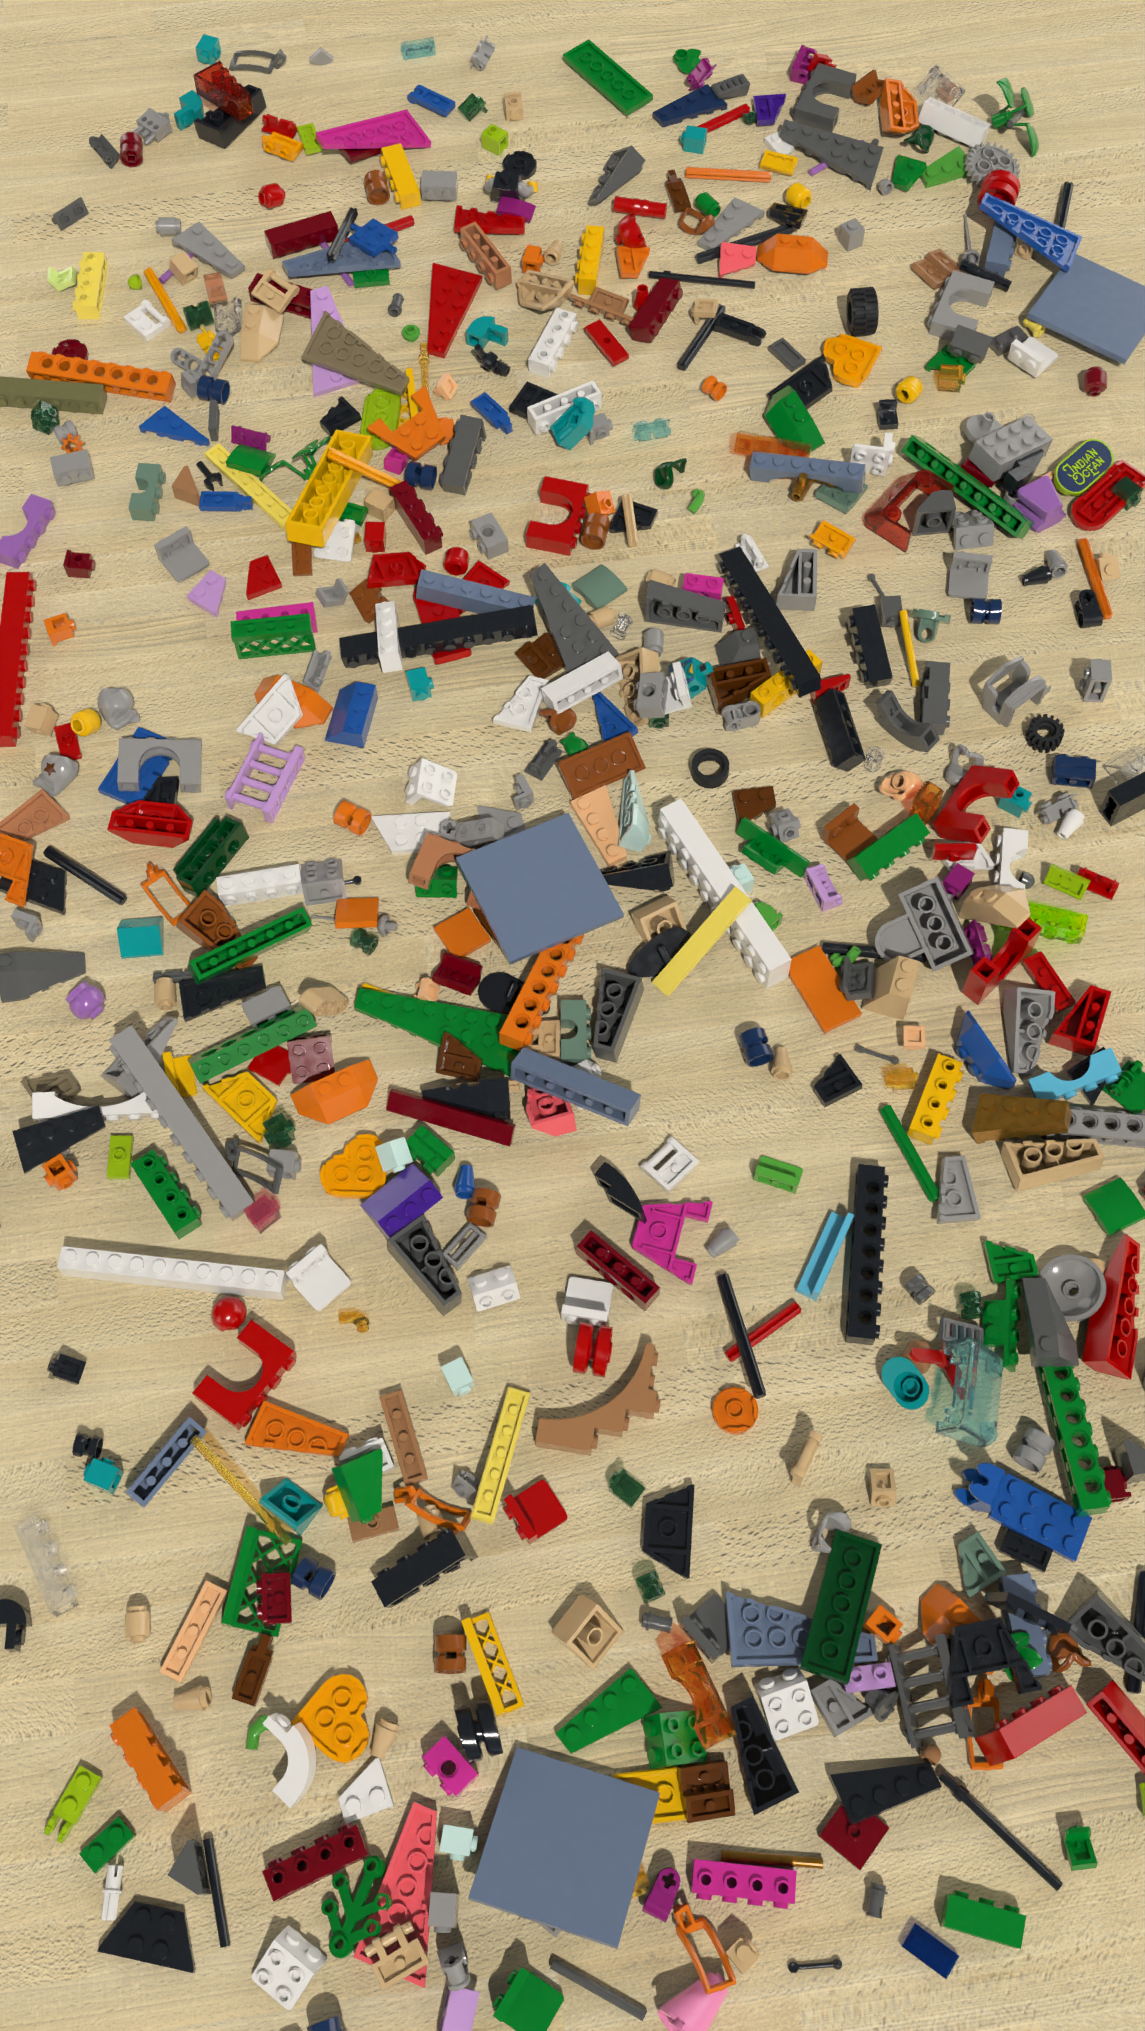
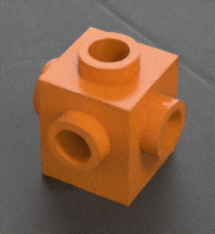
[41,1153,78,1191]

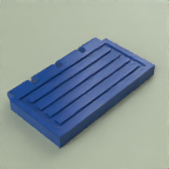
[98,727,172,805]

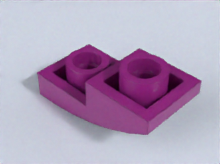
[495,197,536,224]

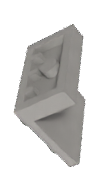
[301,858,347,906]

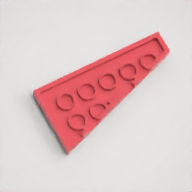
[353,1802,437,1988]

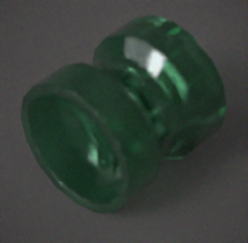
[350,928,379,955]
[958,1291,984,1320]
[635,1571,666,1604]

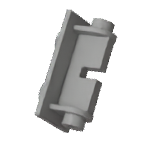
[470,35,495,71]
[303,650,332,693]
[1034,792,1079,825]
[451,1470,481,1506]

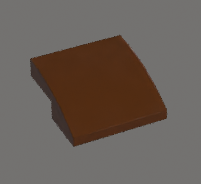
[515,632,565,679]
[677,1759,736,1823]

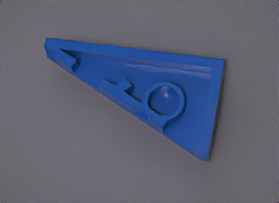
[139,406,210,446]
[593,692,639,742]

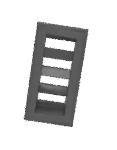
[711,74,750,99]
[939,1317,984,1352]

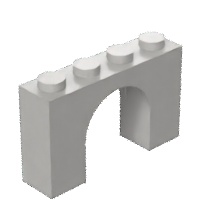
[928,270,995,340]
[117,737,202,793]

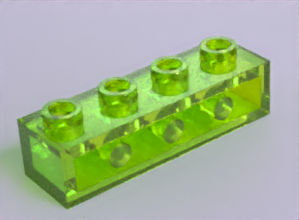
[997,902,1088,944]

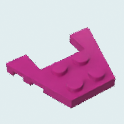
[632,1201,713,1285]

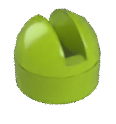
[128,274,142,290]

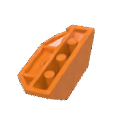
[880,78,919,134]
[756,234,828,274]
[254,675,333,729]
[290,1059,378,1125]
[920,1583,995,1675]

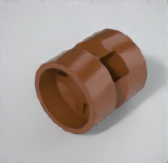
[364,170,390,205]
[581,513,610,550]
[466,1187,501,1228]
[434,1634,467,1674]

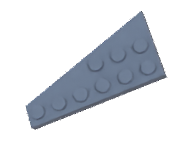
[282,241,401,277]
[725,1591,878,1667]

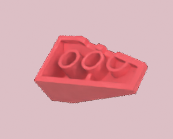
[526,1086,577,1137]

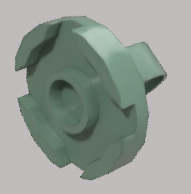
[911,608,951,643]

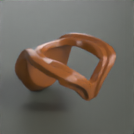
[679,207,715,235]
[538,708,577,736]
[1048,1633,1092,1673]

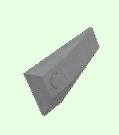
[1003,987,1055,1075]
[101,1016,178,1098]

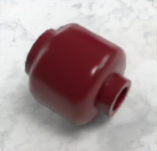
[1083,366,1107,397]

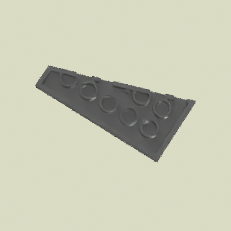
[779,119,884,190]
[529,563,619,673]

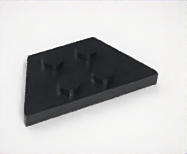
[767,354,833,409]
[0,859,67,915]
[643,1485,695,1579]
[97,1901,196,1973]

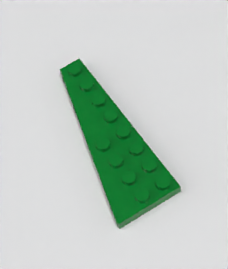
[354,988,525,1078]

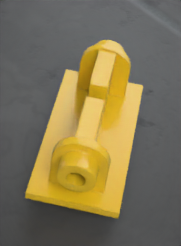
[197,326,227,361]

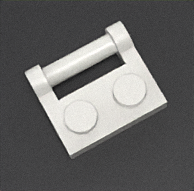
[123,299,171,342]
[640,1137,699,1193]

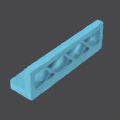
[796,1212,854,1301]

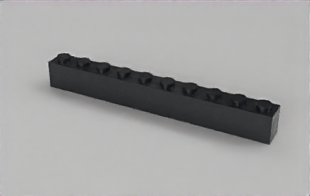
[718,546,821,698]
[339,605,538,668]

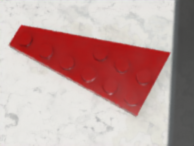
[427,263,483,359]

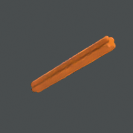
[685,167,771,183]
[1077,538,1113,620]

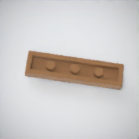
[379,1390,428,1486]

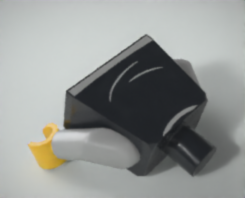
[484,170,538,203]

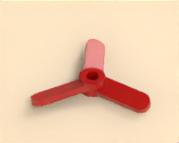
[909,1319,971,1400]

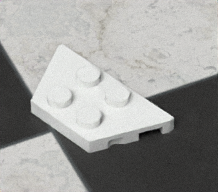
[236,674,303,745]
[372,812,451,855]

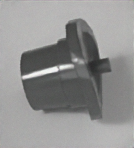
[865,1689,900,1722]

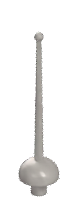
[962,214,980,264]
[311,914,398,936]

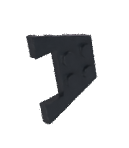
[949,1618,1042,1709]

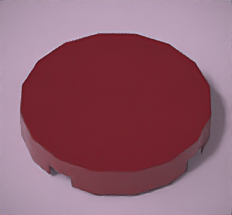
[52,339,89,371]

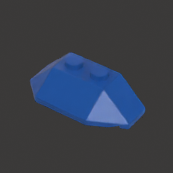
[956,1011,1017,1090]

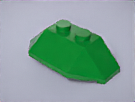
[765,385,825,453]

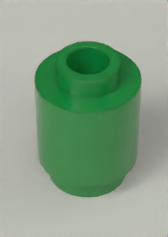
[695,192,721,218]

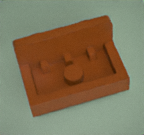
[851,70,884,105]
[349,579,389,624]

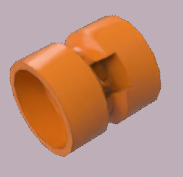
[333,800,372,836]

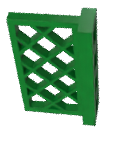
[230,613,316,659]
[221,1526,302,1637]

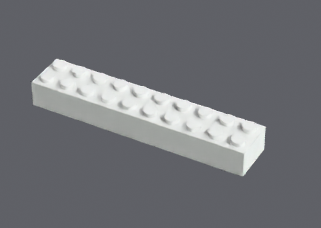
[657,799,792,989]

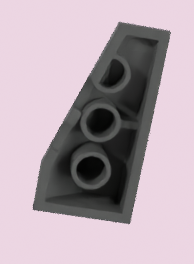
[0,952,86,1003]
[1022,1278,1079,1367]

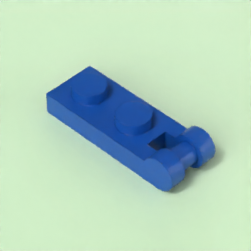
[407,85,455,117]

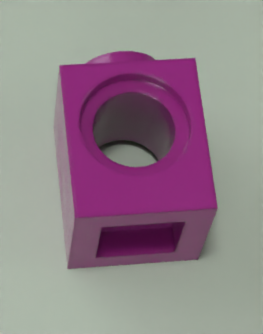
[943,863,975,901]

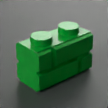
[406,1125,455,1177]

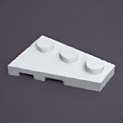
[493,675,548,733]

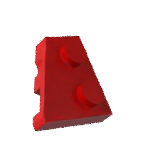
[246,555,282,600]

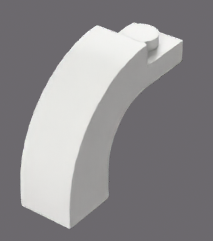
[262,1713,316,1808]

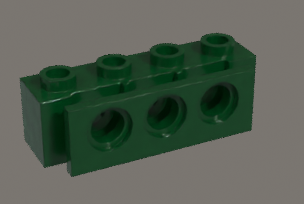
[173,816,249,898]

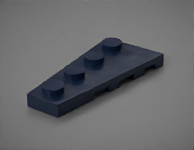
[652,84,727,128]

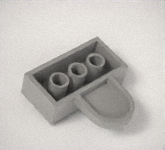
[964,412,1053,482]
[875,876,974,972]

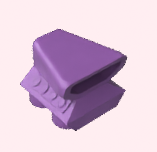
[1013,475,1066,533]

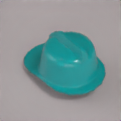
[881,1357,929,1410]

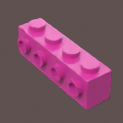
[236,602,318,633]
[691,1859,797,1909]

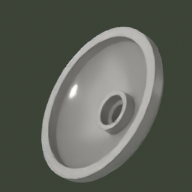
[1038,1254,1106,1322]

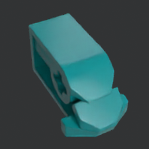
[550,397,595,450]

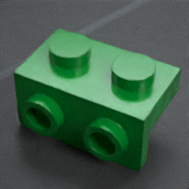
[415,866,458,898]

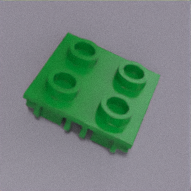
[1102,1060,1145,1115]

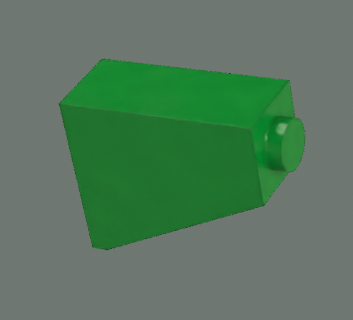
[331,1448,383,1524]

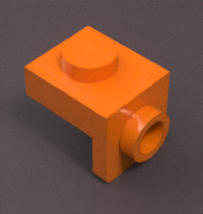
[438,417,456,446]

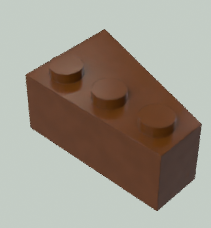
[707,658,771,715]

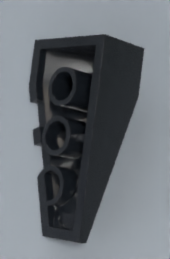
[600,851,675,892]

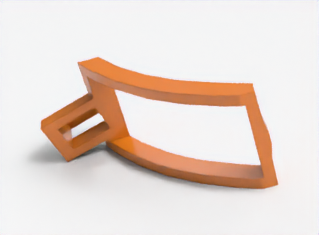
[140,862,191,926]
[394,1485,472,1531]
[967,1679,1003,1771]
[673,1903,736,1994]

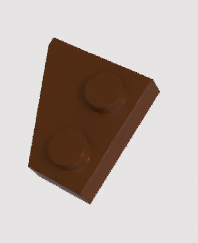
[732,786,776,826]
[436,1032,483,1082]

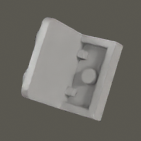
[952,509,994,550]
[154,526,209,583]
[948,551,993,600]

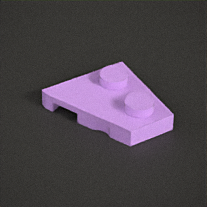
[187,570,227,618]

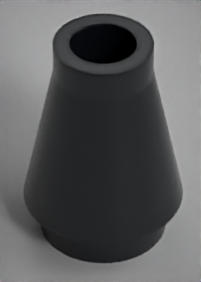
[1021,565,1052,587]

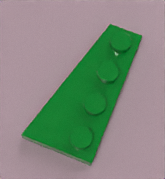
[555,1668,663,1754]

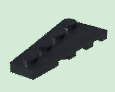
[178,966,266,1022]
[829,1762,942,1826]

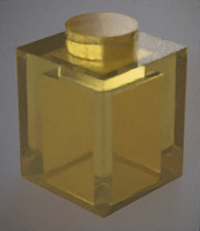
[938,364,966,393]

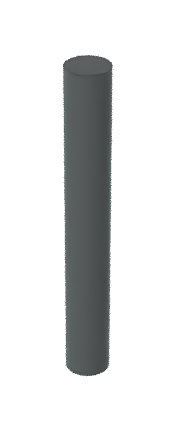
[1007,108,1027,128]

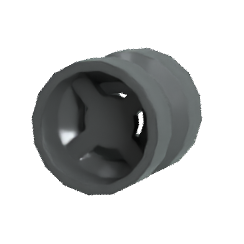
[904,1273,936,1305]

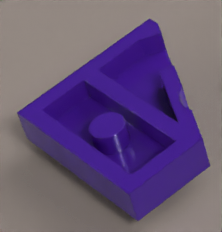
[753,93,786,126]

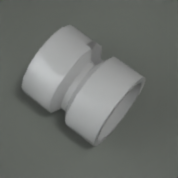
[1013,1428,1055,1473]

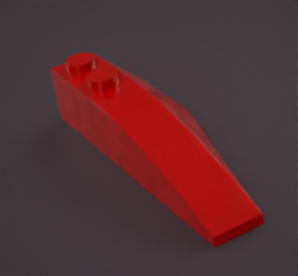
[1082,1234,1140,1380]

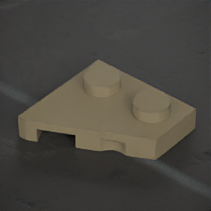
[20,1072,81,1101]

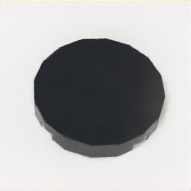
[502,151,537,180]

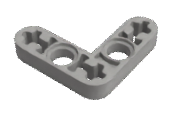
[170,330,234,379]

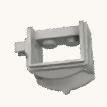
[981,656,1051,727]

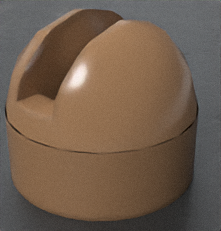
[919,1744,942,1766]

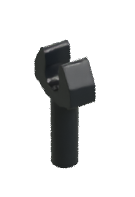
[196,461,223,491]

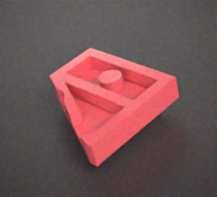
[718,242,756,278]

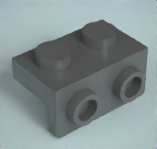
[840,956,875,1001]

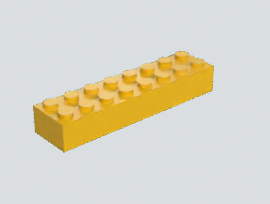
[285,430,373,548]

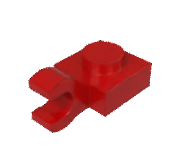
[807,53,837,72]

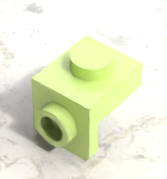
[47,266,77,292]

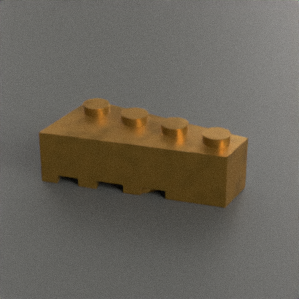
[972,1093,1072,1144]

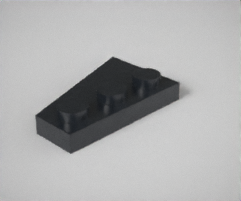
[983,1592,1072,1636]

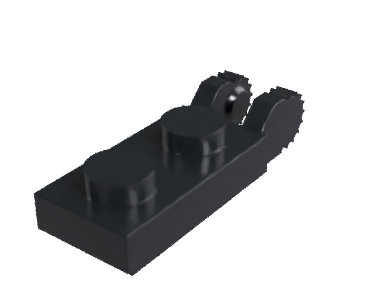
[714,313,767,346]

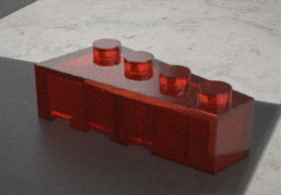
[193,60,253,120]

